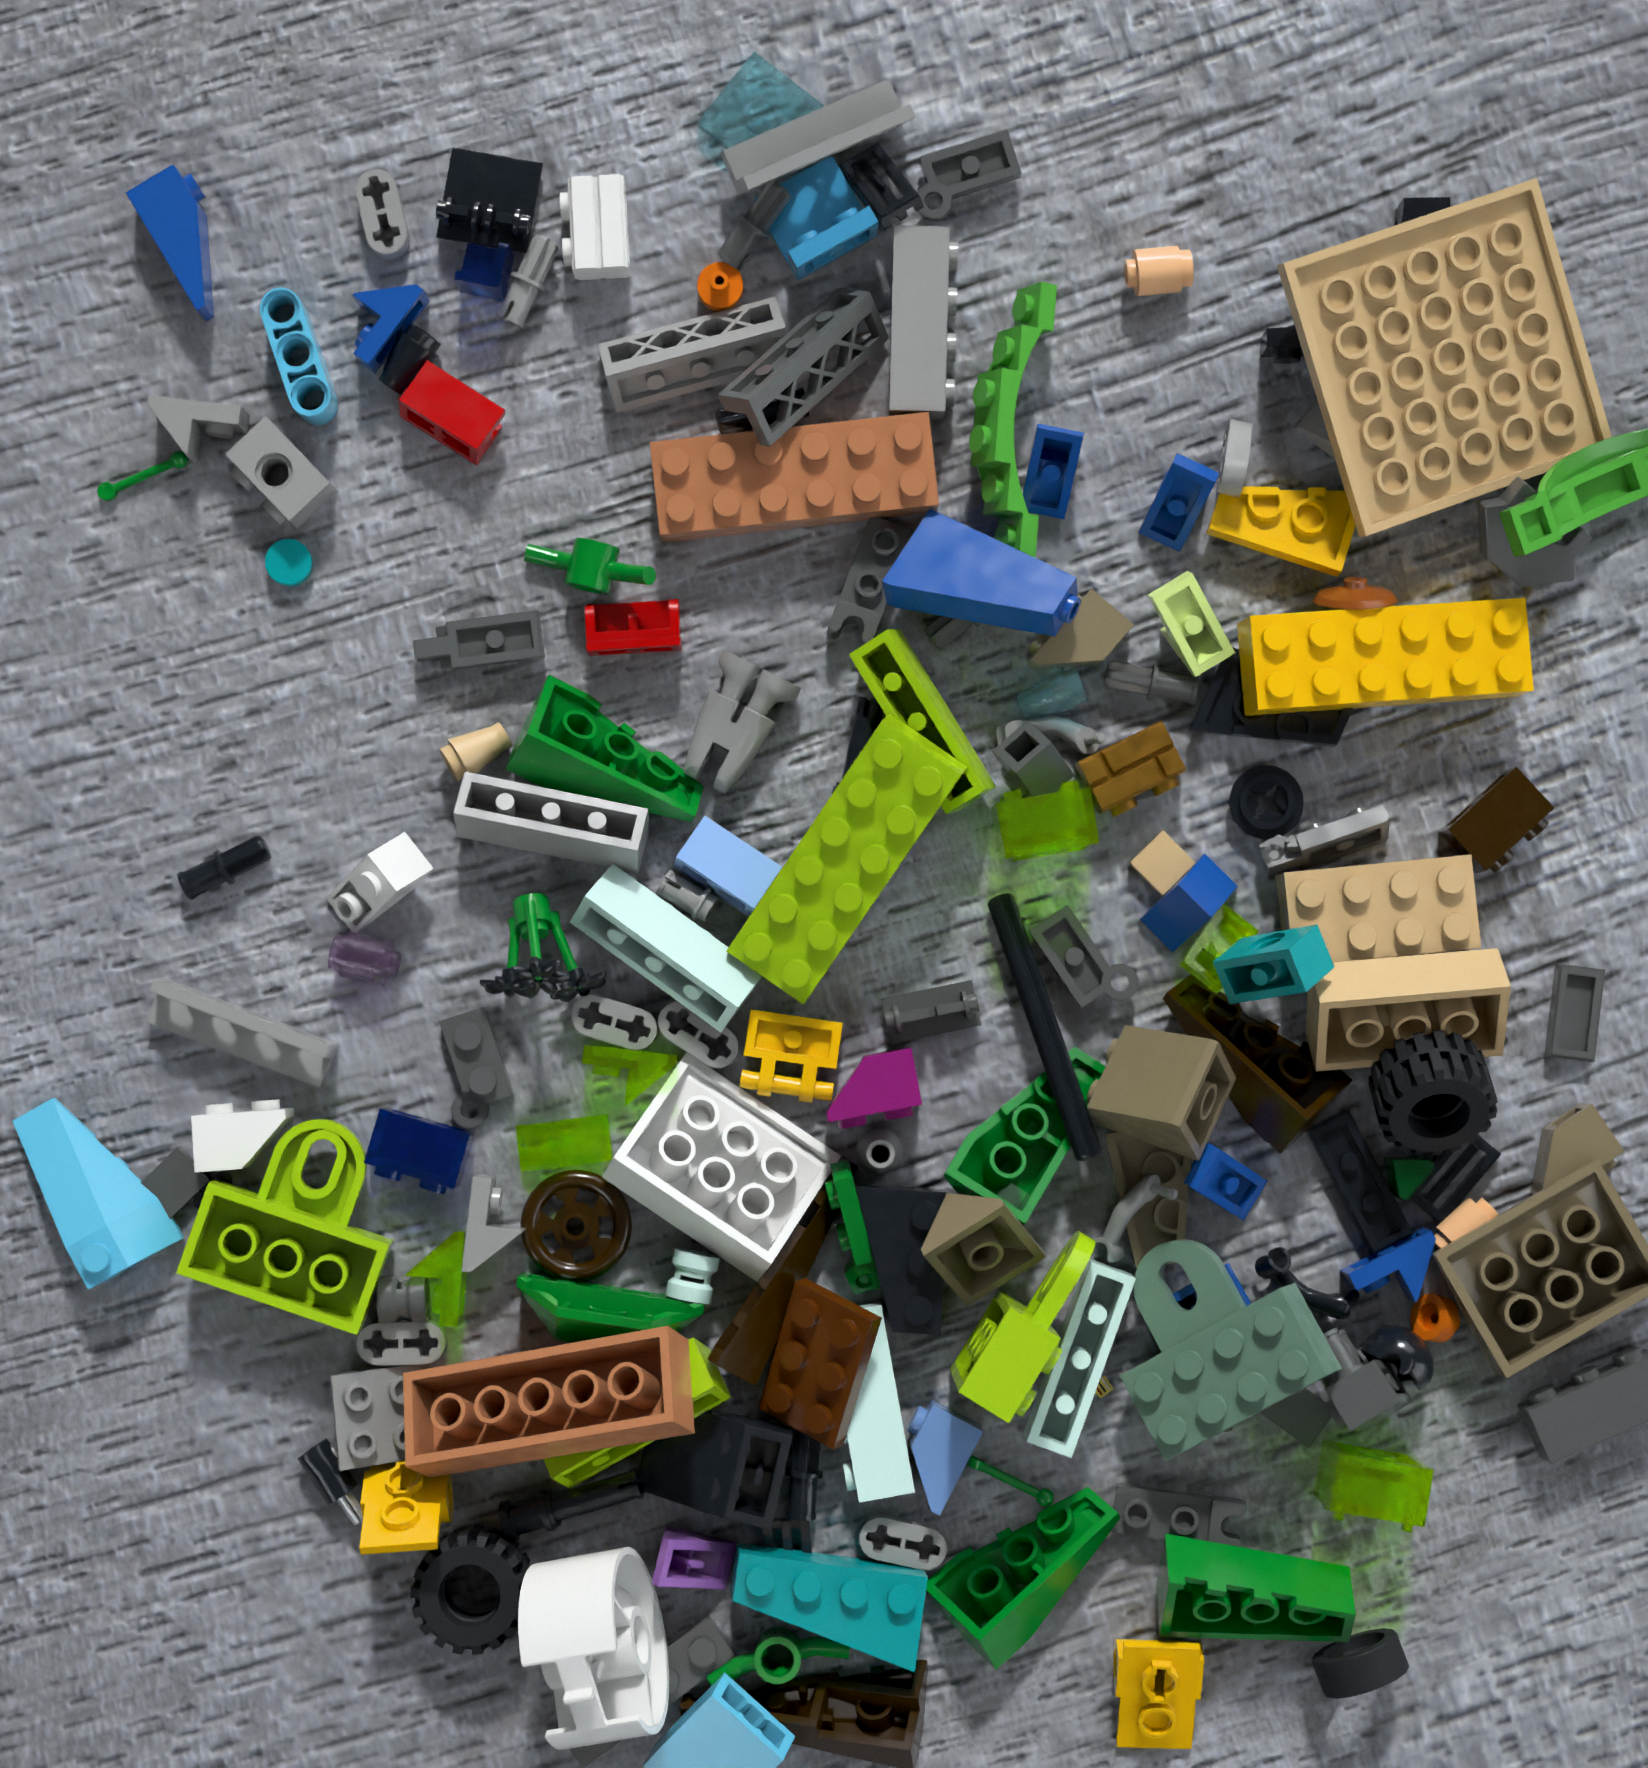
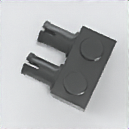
[1324,1328,1413,1431]

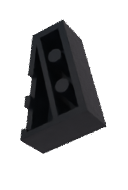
[855,1183,950,1335]

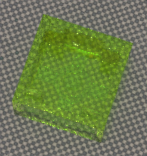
[991,780,1100,864]
[1314,1440,1434,1533]

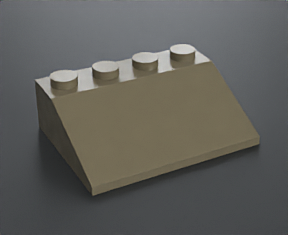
[1432,1159,1648,1379]

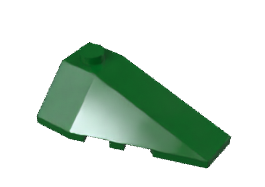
[506,675,704,822]
[943,1047,1106,1226]
[926,1487,1121,1670]

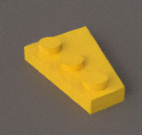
[1206,486,1355,577]

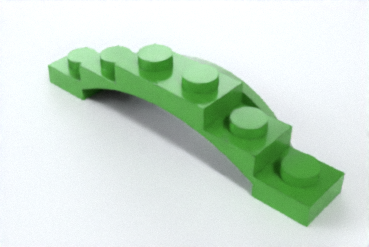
[969,282,1057,558]
[1498,428,1648,557]

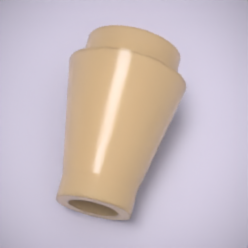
[439,722,512,782]

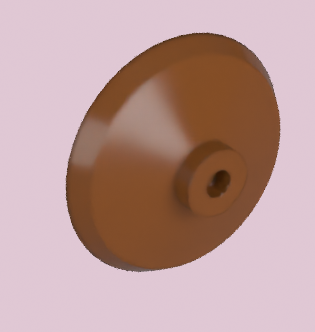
[1313,577,1398,610]

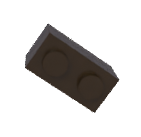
[1438,766,1554,873]

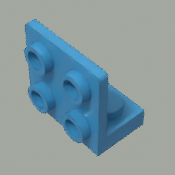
[754,156,878,281]

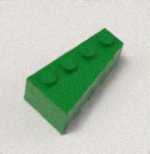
[1156,1534,1356,1642]

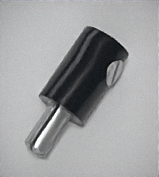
[297,1438,363,1525]

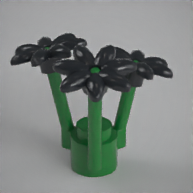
[480,893,607,1002]

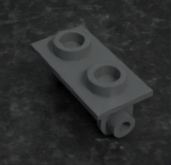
[881,980,981,1044]

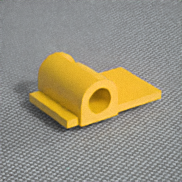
[359,1460,454,1555]
[1113,1639,1204,1749]

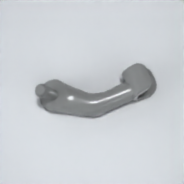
[996,715,1106,755]
[1092,1174,1178,1263]

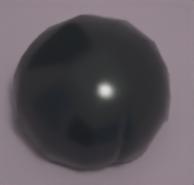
[1359,1324,1434,1390]

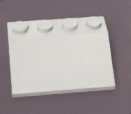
[602,1052,841,1282]

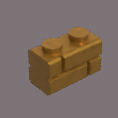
[1075,721,1186,818]

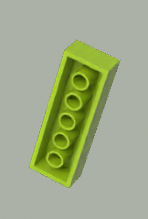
[726,713,967,1005]

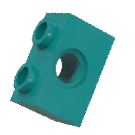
[1213,924,1335,1004]

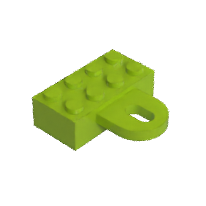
[176,1119,394,1335]
[950,1231,1096,1423]

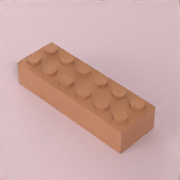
[650,412,939,543]
[403,1326,695,1478]

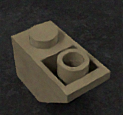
[1028,588,1134,671]
[1530,1103,1624,1195]

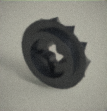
[1228,765,1304,840]

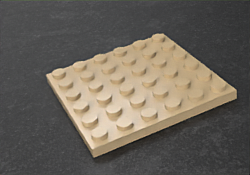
[1277,178,1612,537]

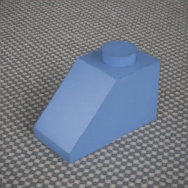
[906,1399,983,1516]

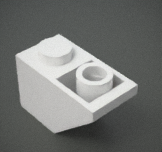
[326,832,434,935]
[191,1099,294,1172]

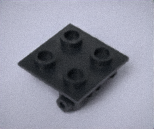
[436,147,543,253]

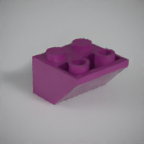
[826,1047,922,1129]

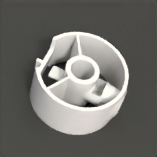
[518,1547,669,1750]

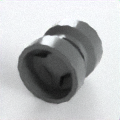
[377,1275,430,1323]

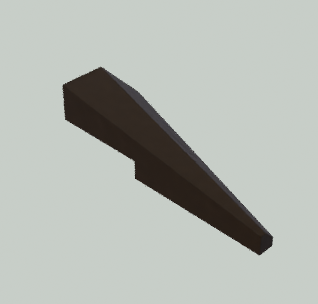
[707,1156,858,1386]
[679,1660,928,1768]

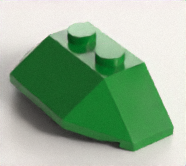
[516,1272,706,1344]

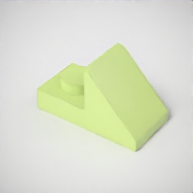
[1148,571,1235,677]

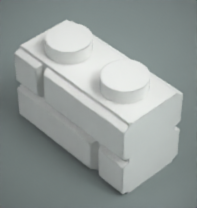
[560,174,631,280]

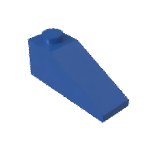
[125,164,214,321]

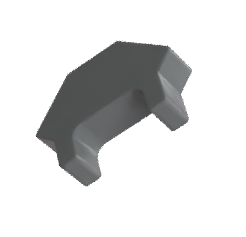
[1478,477,1592,587]

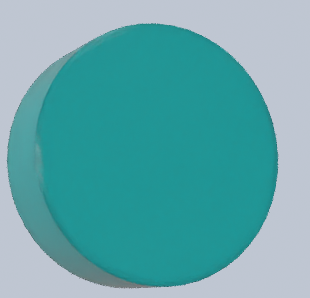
[265,539,313,587]

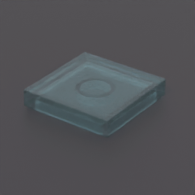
[697,51,824,149]

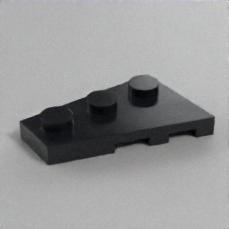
[1189,647,1353,747]

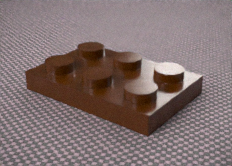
[758,1278,882,1450]

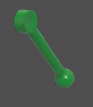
[97,451,188,502]
[966,1455,1054,1507]

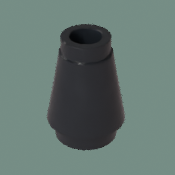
[378,322,441,395]

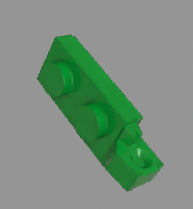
[825,1160,881,1294]

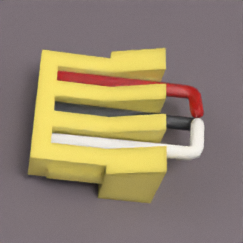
[1095,1375,1113,1399]

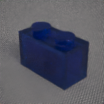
[364,1107,475,1194]

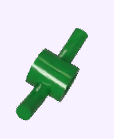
[524,538,656,595]
[707,1627,850,1686]

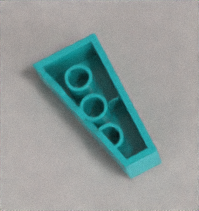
[730,1543,928,1672]

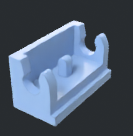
[673,815,782,917]

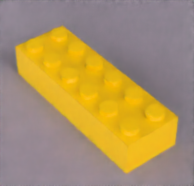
[1237,598,1534,716]

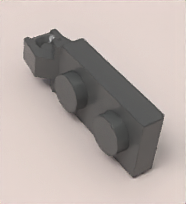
[413,610,545,670]
[1259,805,1390,876]

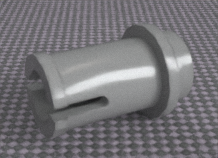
[656,870,719,922]

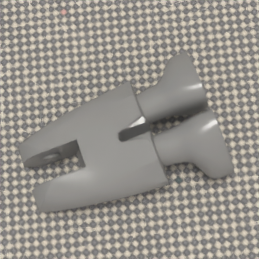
[684,649,802,794]

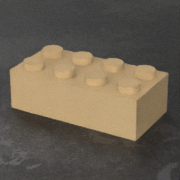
[1275,854,1481,962]
[1305,948,1511,1072]

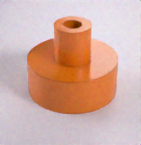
[697,262,744,312]
[1410,1293,1460,1343]

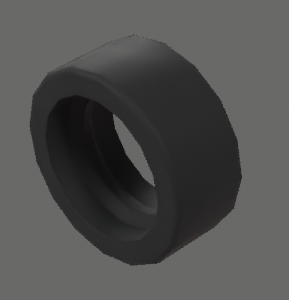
[1311,1628,1409,1699]

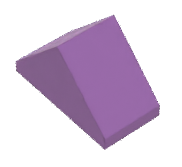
[652,1525,737,1589]

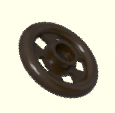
[520,1170,632,1282]

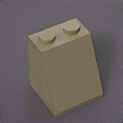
[1087,1025,1236,1161]

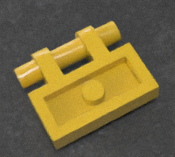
[739,1009,843,1103]

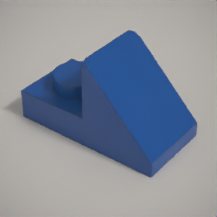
[352,284,430,374]
[1022,424,1084,519]
[1138,453,1219,552]
[1183,1143,1268,1221]
[1340,1227,1436,1303]

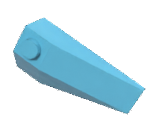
[12,1098,185,1289]

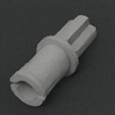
[496,235,559,329]

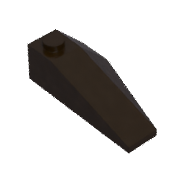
[1163,974,1353,1154]

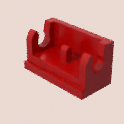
[399,360,505,466]
[585,599,682,657]

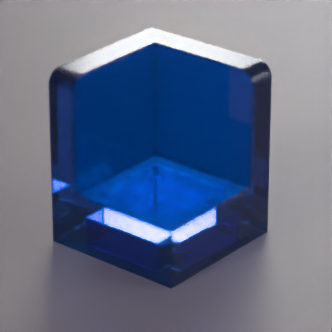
[454,242,514,301]

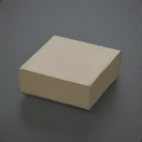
[1129,830,1196,896]

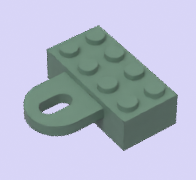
[1120,1239,1342,1461]

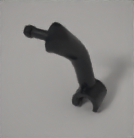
[1255,1247,1360,1319]

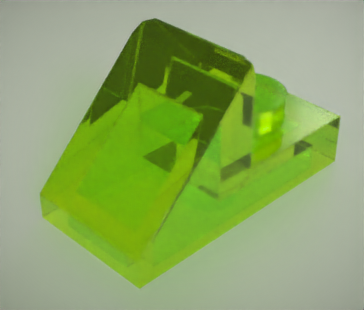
[1177,903,1259,994]
[582,1044,680,1106]
[515,1113,614,1172]
[405,1228,467,1327]

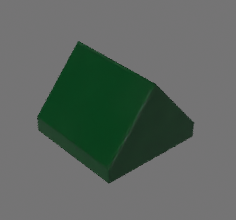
[1384,1157,1435,1201]

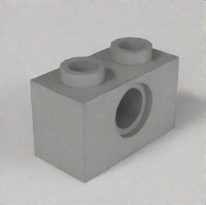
[225,416,337,529]

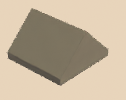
[921,1193,1046,1306]

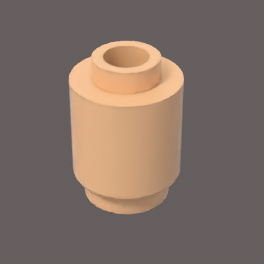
[1124,246,1194,296]
[1434,1197,1499,1249]

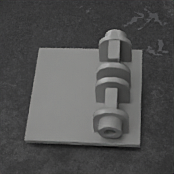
[330,1365,422,1471]

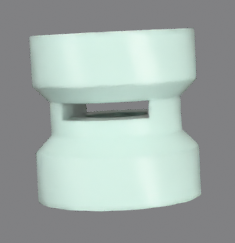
[665,1248,720,1304]

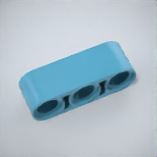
[259,287,338,426]

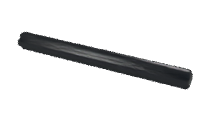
[988,893,1102,1161]

